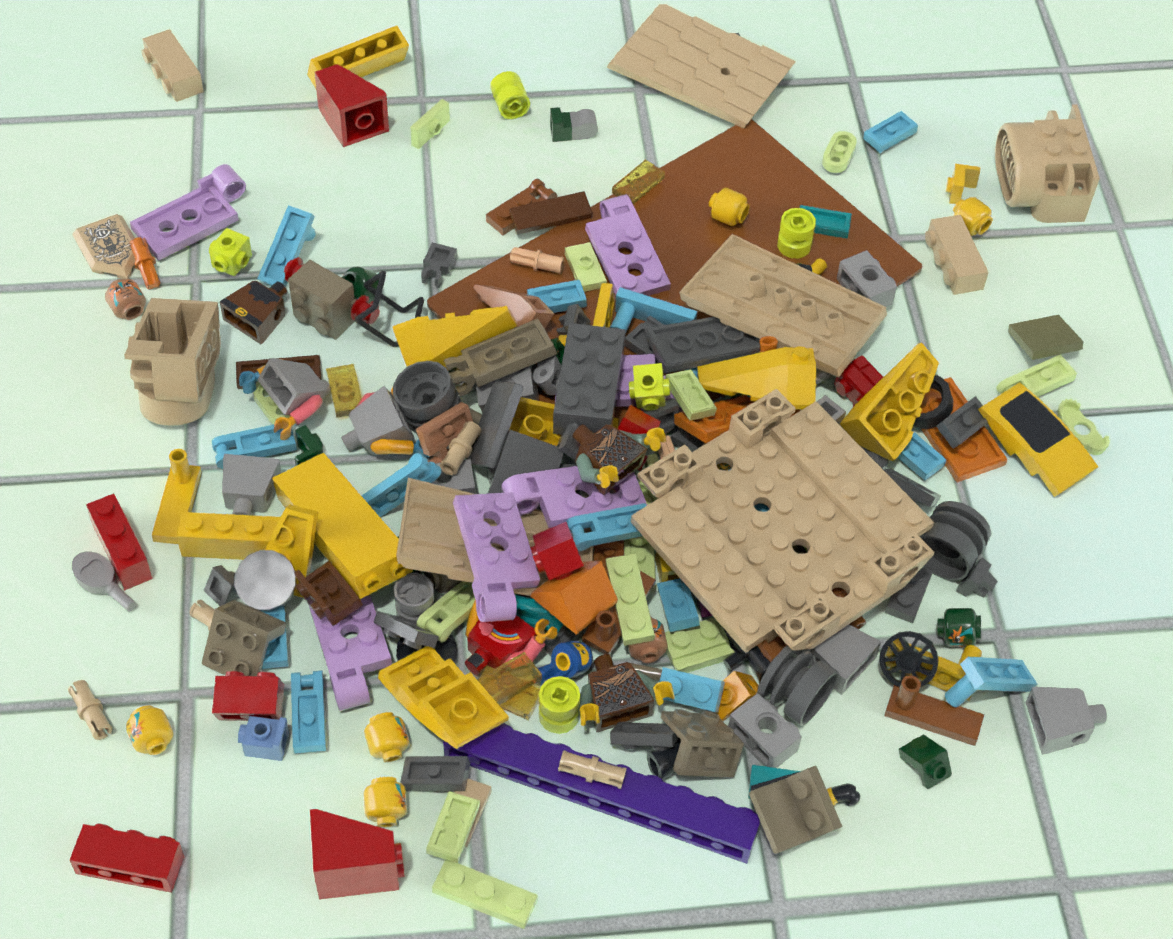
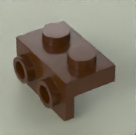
[294,561,363,626]

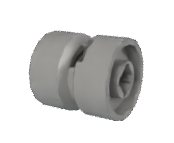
[394,573,434,624]

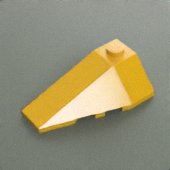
[393,306,517,371]
[840,342,939,461]
[697,346,816,410]
[509,397,618,446]

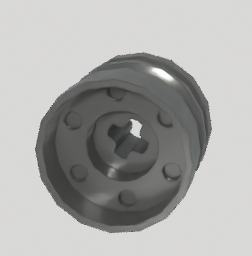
[393,361,462,434]
[920,501,992,581]
[757,645,839,726]

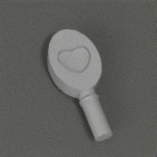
[72,551,137,612]

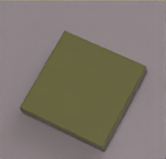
[1008,314,1084,360]

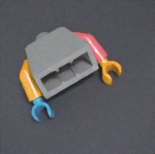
[239,358,330,440]
[341,386,430,459]

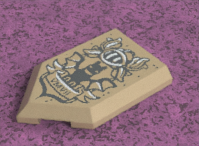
[72,214,136,279]

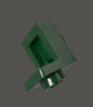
[294,425,323,466]
[899,734,952,789]

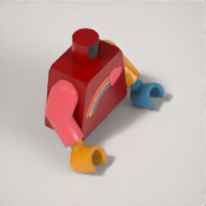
[465,600,557,675]

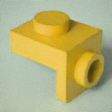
[945,163,981,204]

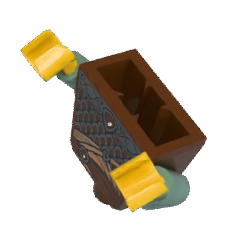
[572,424,666,495]
[578,654,675,733]

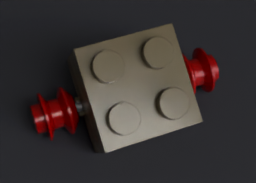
[284,257,380,340]

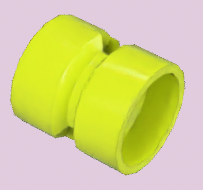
[490,71,530,119]
[777,208,816,259]
[538,676,580,734]

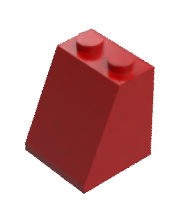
[314,64,389,147]
[310,809,405,900]

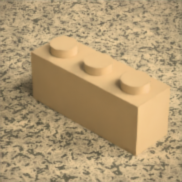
[141,29,204,102]
[925,215,989,295]

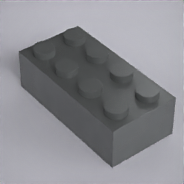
[553,323,626,435]

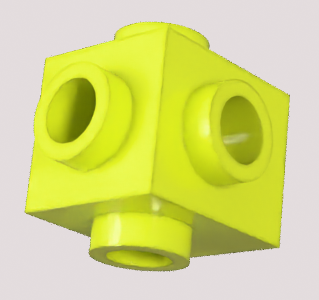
[209,228,252,276]
[629,363,670,411]

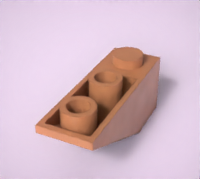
[473,284,554,329]

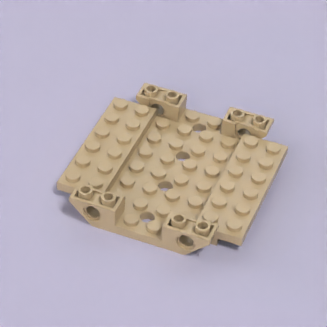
[631,389,934,653]

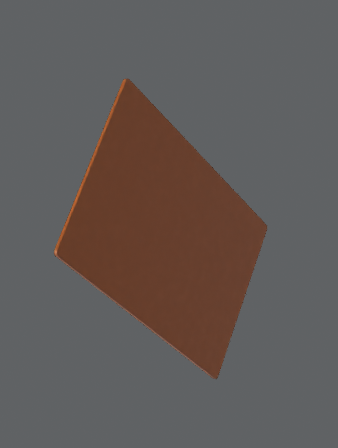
[427,119,923,434]

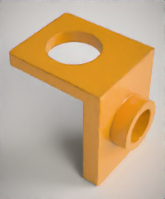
[715,671,767,721]

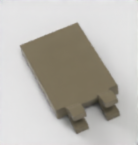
[444,319,557,397]

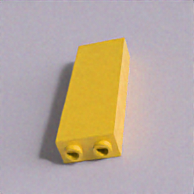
[272,453,413,599]

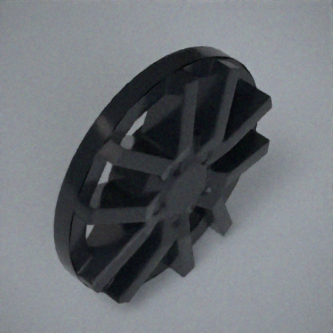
[879,631,939,687]

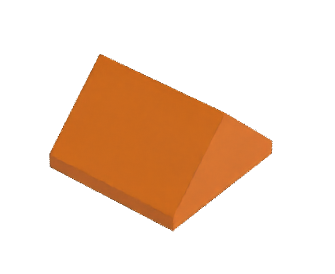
[530,561,618,634]

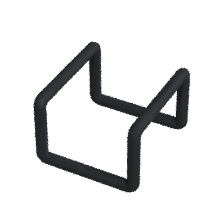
[355,271,424,347]

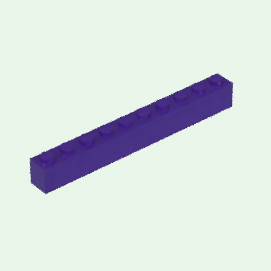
[443,723,761,864]

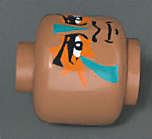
[105,279,146,320]
[627,617,668,663]

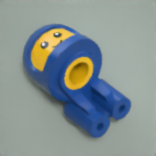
[531,641,593,686]

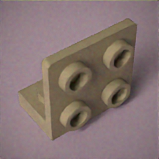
[202,600,287,676]
[661,709,744,778]
[749,765,843,854]

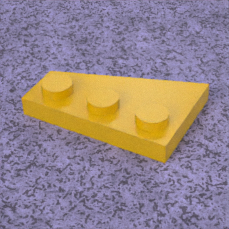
[265,504,318,598]

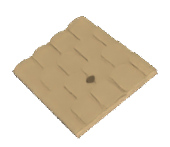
[606,4,796,128]
[679,234,887,377]
[396,478,594,596]

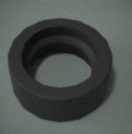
[913,374,954,429]

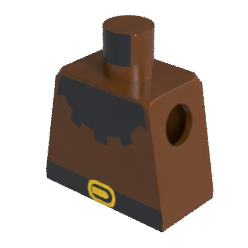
[220,281,288,345]

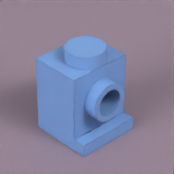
[238,716,289,761]

